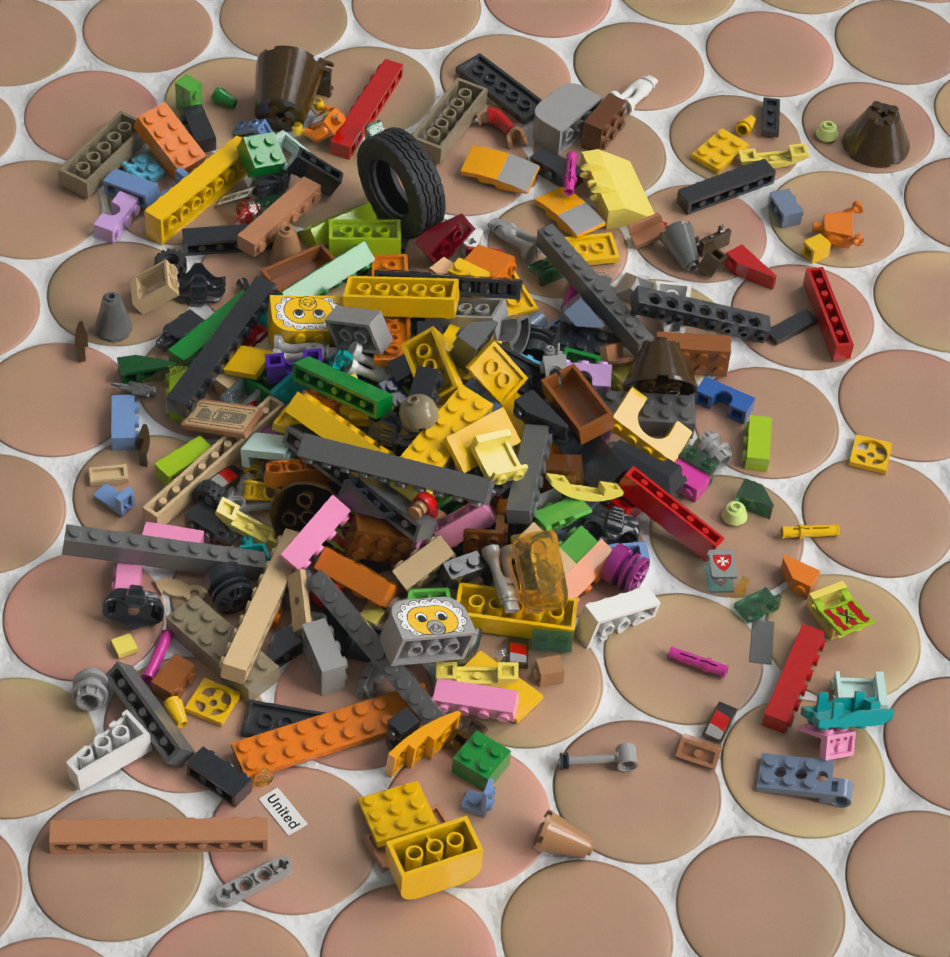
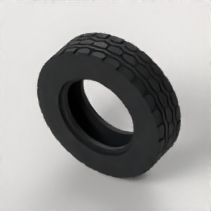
[357,127,446,240]

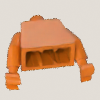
[812,201,864,248]

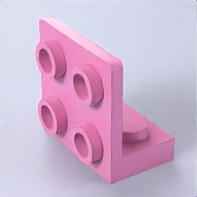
[798,722,856,761]

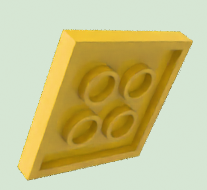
[358,781,438,848]

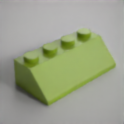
[297,202,377,248]
[329,219,401,257]

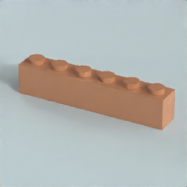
[237,177,321,257]

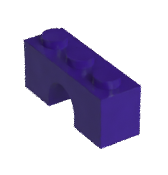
[265,348,323,384]

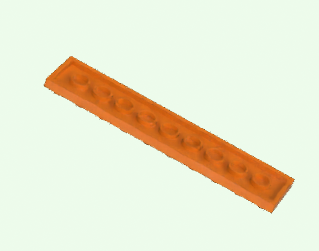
[372,254,411,367]
[231,682,430,779]

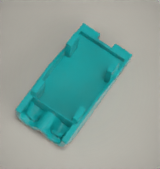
[800,691,895,730]

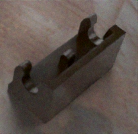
[317,57,334,98]
[695,224,732,257]

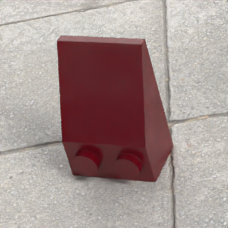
[414,213,475,264]

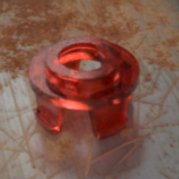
[236,197,262,224]

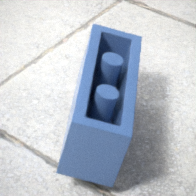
[103,168,160,208]
[111,394,139,451]

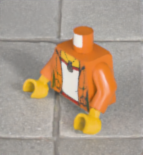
[292,97,345,144]

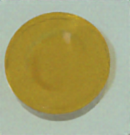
[736,576,750,597]
[251,767,274,787]

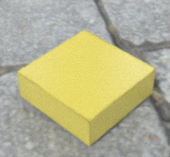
[360,603,386,626]
[111,633,138,659]

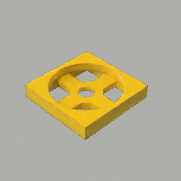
[848,434,893,474]
[185,678,241,727]

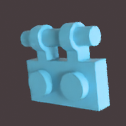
[121,152,166,182]

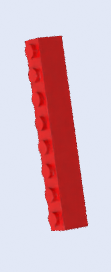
[329,59,403,160]

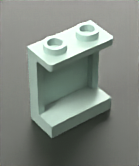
[240,432,297,467]
[830,671,888,709]

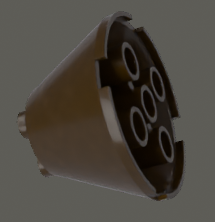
[842,101,910,168]
[623,337,698,396]
[270,480,338,553]

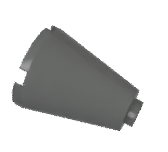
[659,220,699,271]
[95,292,132,343]

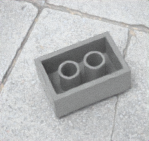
[325,306,393,355]
[302,618,348,695]

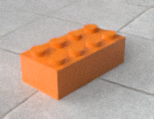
[133,102,207,180]
[314,547,403,609]

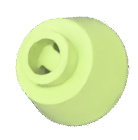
[815,121,838,143]
[721,501,748,526]

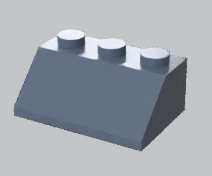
[562,293,605,328]

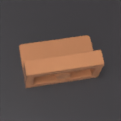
[627,212,666,249]
[600,342,636,365]
[675,733,723,770]

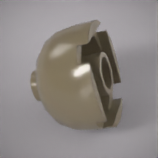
[399,394,439,432]

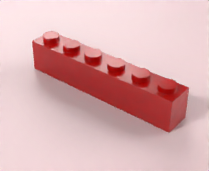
[803,267,854,361]
[618,466,725,562]
[762,624,826,734]

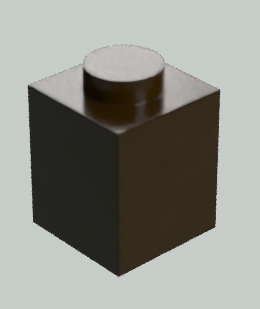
[697,246,728,278]

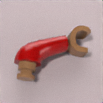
[477,107,528,149]
[408,492,446,521]

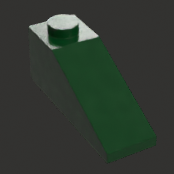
[117,355,176,384]

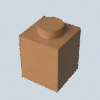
[532,655,565,687]

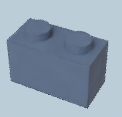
[767,188,804,228]

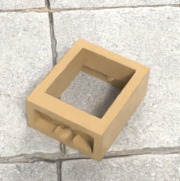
[130,259,179,315]

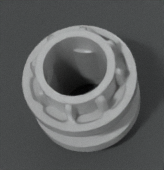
[693,431,732,471]
[71,667,110,712]

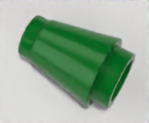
[211,87,238,108]

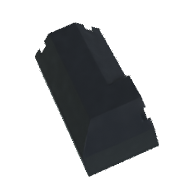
[611,439,687,499]

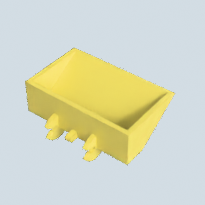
[579,149,655,230]

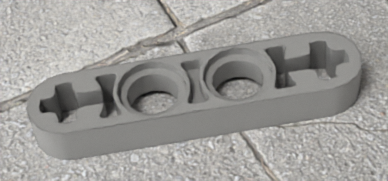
[216,856,292,908]

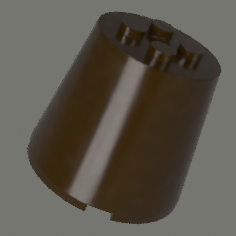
[255,45,323,132]

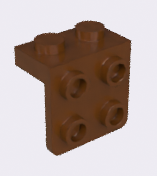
[463,514,508,556]

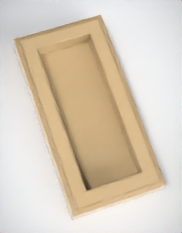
[88,464,129,487]

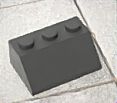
[450,320,498,374]

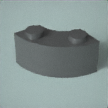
[498,314,530,354]

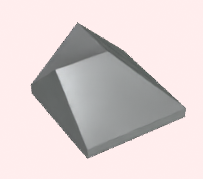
[614,272,656,304]

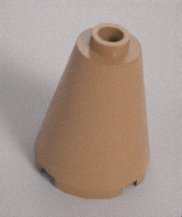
[269,225,302,265]
[532,809,594,858]

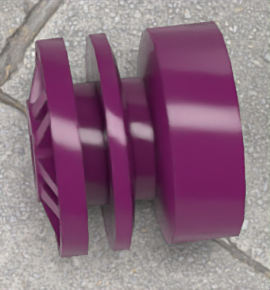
[600,544,650,593]

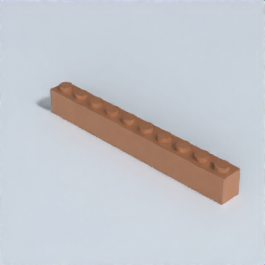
[49,817,268,854]

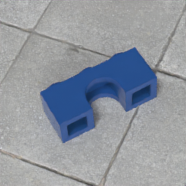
[695,376,755,424]

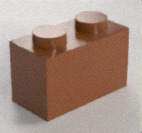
[151,654,197,701]

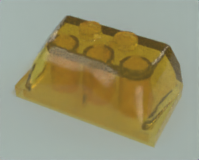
[510,529,569,615]

